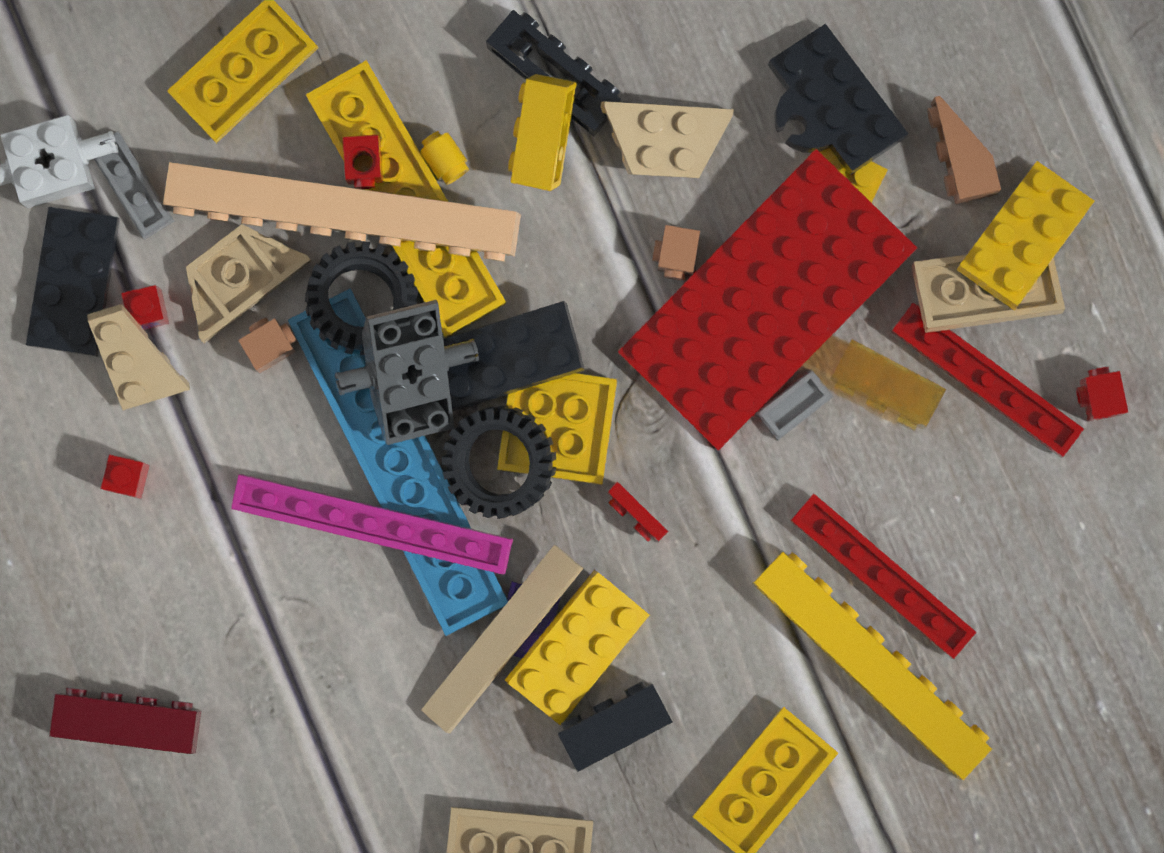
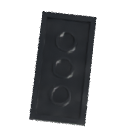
[26,207,120,357]
[443,301,585,411]

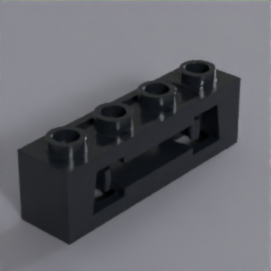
[486,10,621,137]

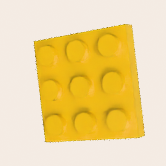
[497,373,617,485]

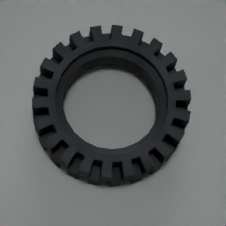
[305,241,418,355]
[442,405,556,519]

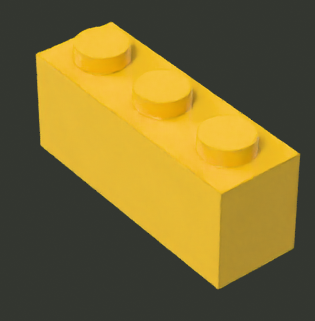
[508,74,576,191]

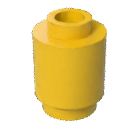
[420,131,470,185]

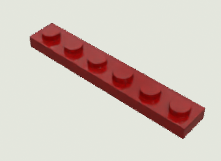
[891,303,1084,458]
[790,493,977,659]

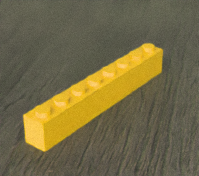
[752,552,992,780]

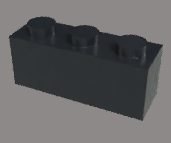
[558,681,673,772]

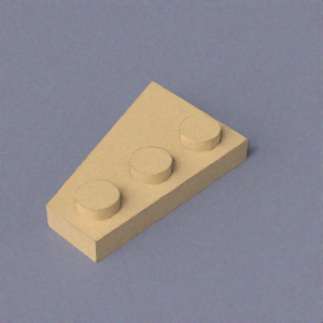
[87,304,190,410]

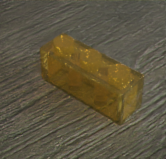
[829,339,946,431]

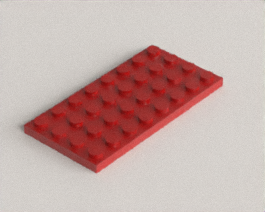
[618,149,917,451]

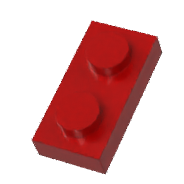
[607,482,669,542]

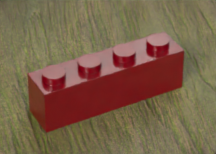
[49,687,201,754]

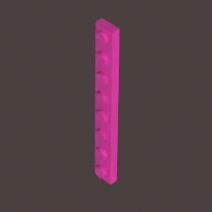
[231,474,513,574]

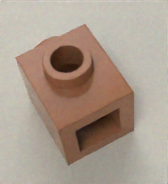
[652,225,700,281]
[238,318,297,373]

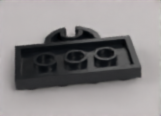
[768,23,909,175]

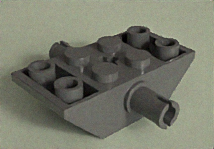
[335,300,479,445]

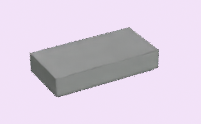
[756,369,834,441]

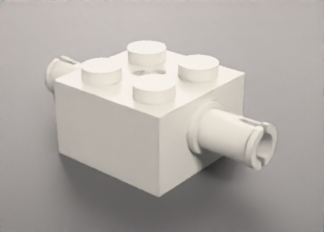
[0,115,119,208]

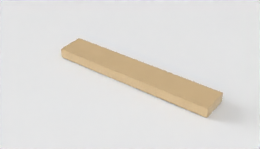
[421,545,584,733]

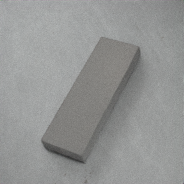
[94,131,175,240]

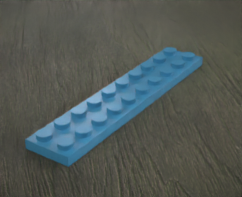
[288,288,508,636]

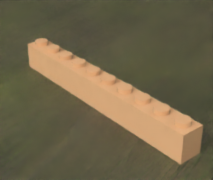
[163,162,521,262]

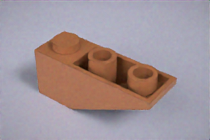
[927,96,1001,204]

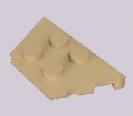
[600,102,734,178]
[186,224,312,344]

